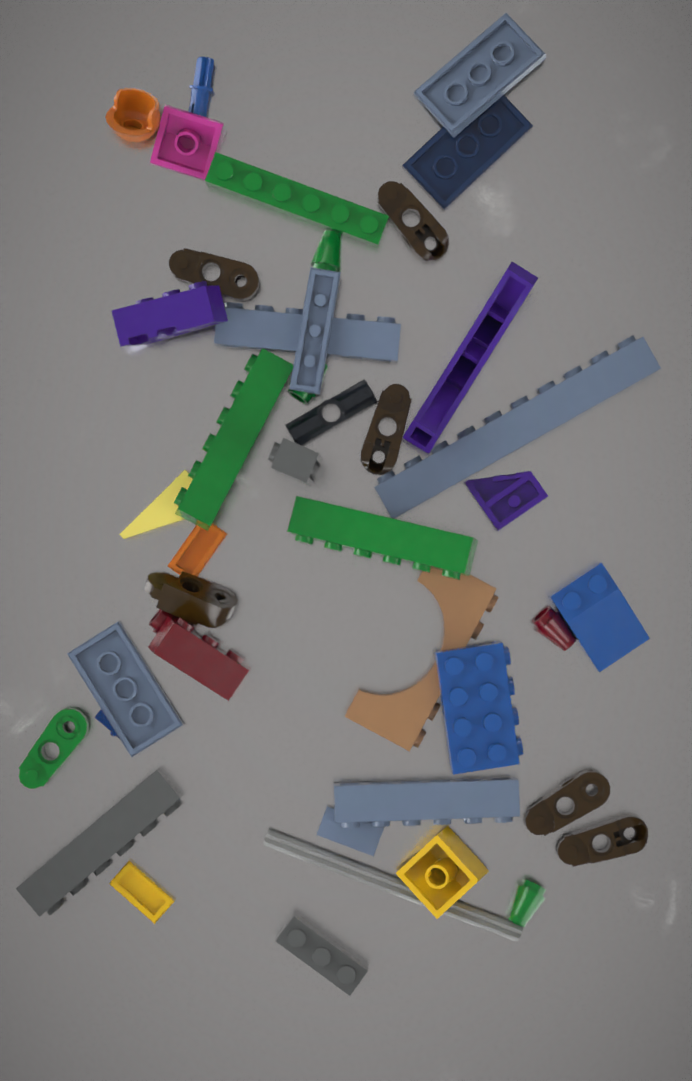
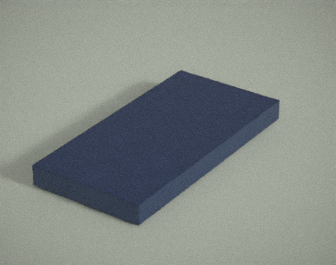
[402,95,533,211]

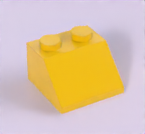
[396,826,489,919]

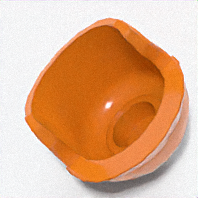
[105,88,161,143]

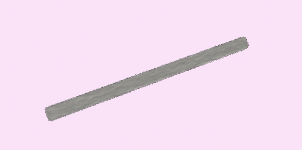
[263,830,523,941]

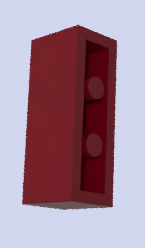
[148,616,249,701]

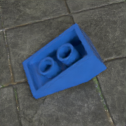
[548,562,650,672]

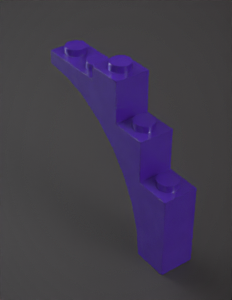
[402,262,538,454]

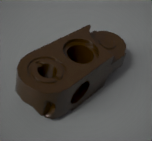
[378,181,449,263]
[169,248,260,301]
[361,384,412,475]
[145,571,238,628]
[525,770,610,836]
[557,814,648,867]

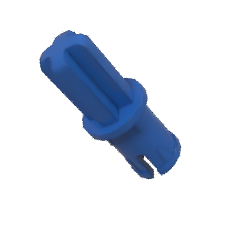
[188,56,214,117]

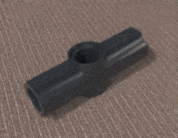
[285,379,378,446]

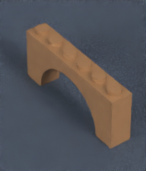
[344,568,499,752]

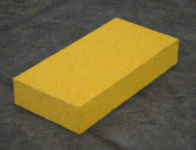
[109,860,175,924]

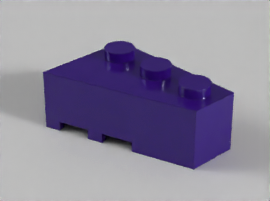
[111,281,228,347]

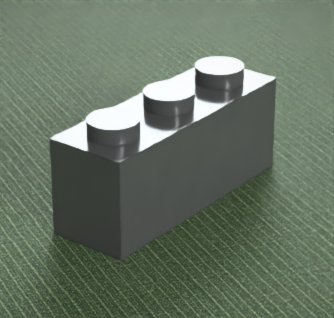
[275,911,368,996]

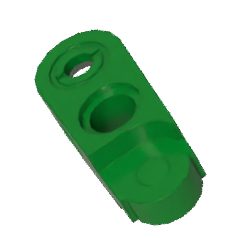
[19,708,89,789]

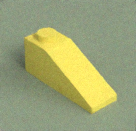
[119,470,193,539]

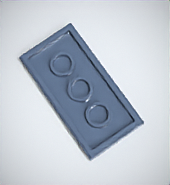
[413,13,547,138]
[67,621,184,757]

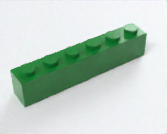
[205,152,389,249]
[174,348,294,531]
[287,496,478,580]

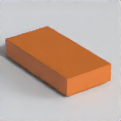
[168,523,227,577]

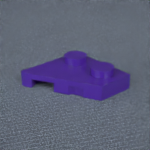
[464,471,548,531]

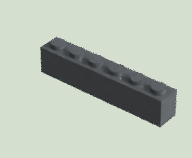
[268,438,323,487]
[16,768,183,917]

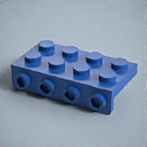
[435,641,523,775]

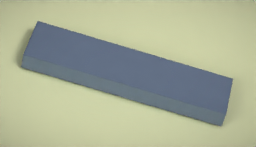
[289,267,341,395]

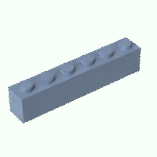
[214,302,401,363]
[333,777,520,828]

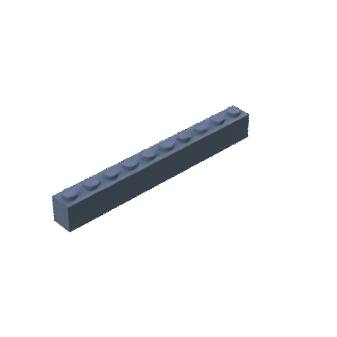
[374,335,661,519]

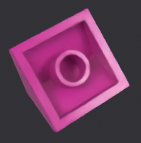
[150,104,224,180]

